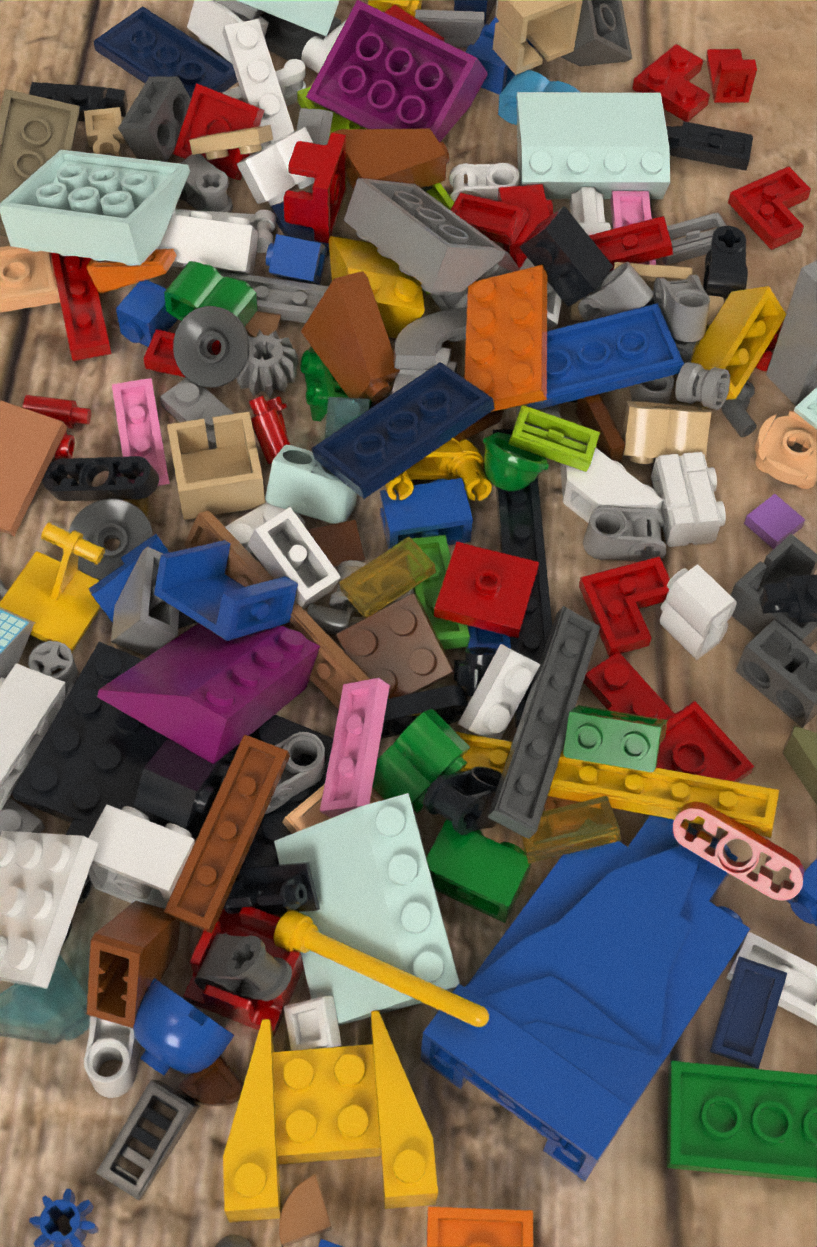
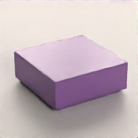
[744,494,805,549]

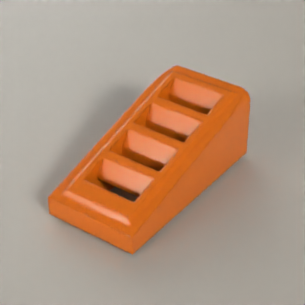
[87,249,177,293]

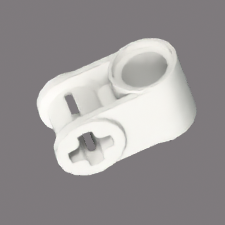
[449,163,519,202]
[84,1016,141,1098]

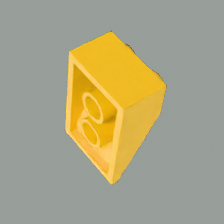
[329,236,425,338]

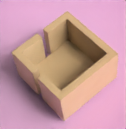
[493,0,583,75]
[167,412,265,520]

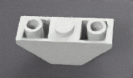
[560,436,663,523]

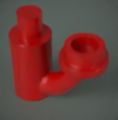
[22,395,91,460]
[248,395,290,465]

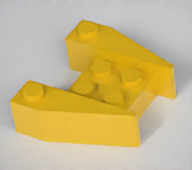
[223,1010,438,1223]

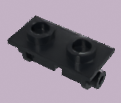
[222,862,320,914]

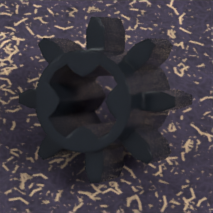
[454,647,497,697]

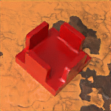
[283,132,346,243]
[183,907,304,1037]

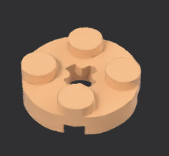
[755,411,817,489]

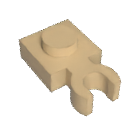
[84,107,125,157]

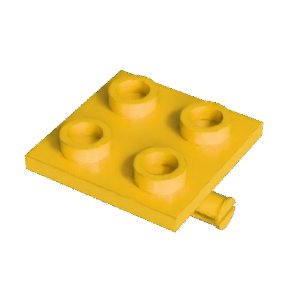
[0,522,105,653]

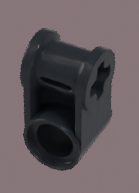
[703,226,748,298]
[423,767,502,835]

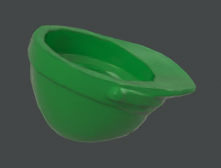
[483,432,549,491]

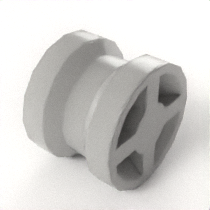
[28,641,79,694]

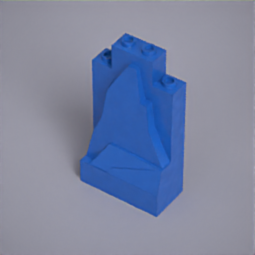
[420,815,750,1181]

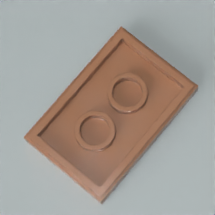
[0,400,68,536]

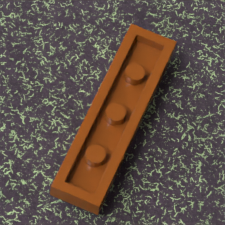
[164,734,290,933]

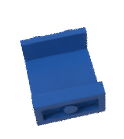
[154,540,298,641]

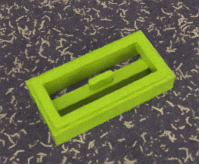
[508,405,600,472]

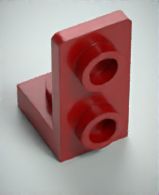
[706,49,757,103]

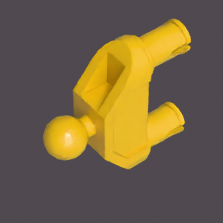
[385,438,492,501]

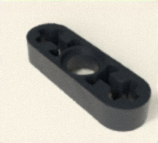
[42,456,159,501]
[381,685,468,739]

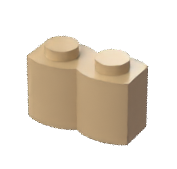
[622,401,711,464]

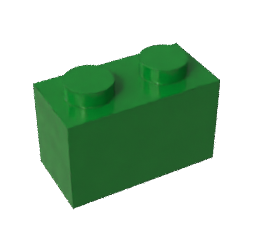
[426,819,532,923]

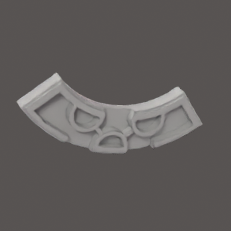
[393,308,467,370]

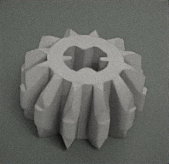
[237,329,298,398]

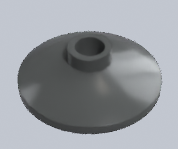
[173,306,250,387]
[68,499,153,580]

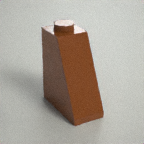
[333,129,449,190]
[301,271,400,405]
[86,900,180,1029]

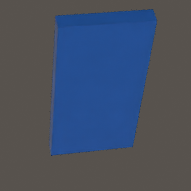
[525,303,684,410]

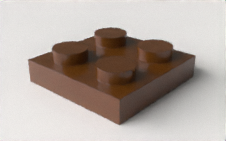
[336,593,456,699]

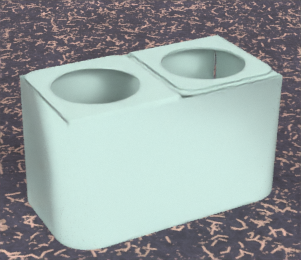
[265,444,357,524]

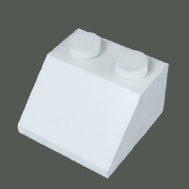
[88,804,195,909]

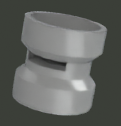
[675,362,730,410]

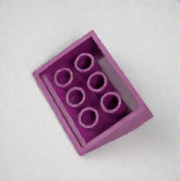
[306,0,488,142]
[97,623,320,764]

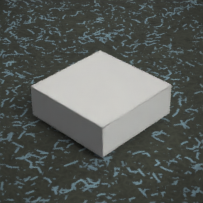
[283,996,342,1051]

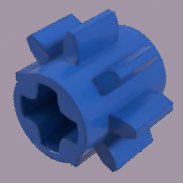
[29,1189,99,1247]

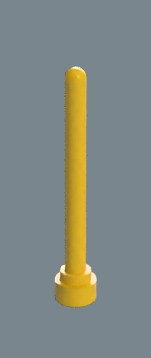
[274,910,489,1027]

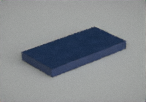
[93,6,238,98]
[311,362,495,499]

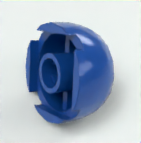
[133,978,235,1076]

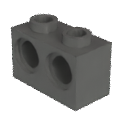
[118,76,191,162]
[735,619,817,728]

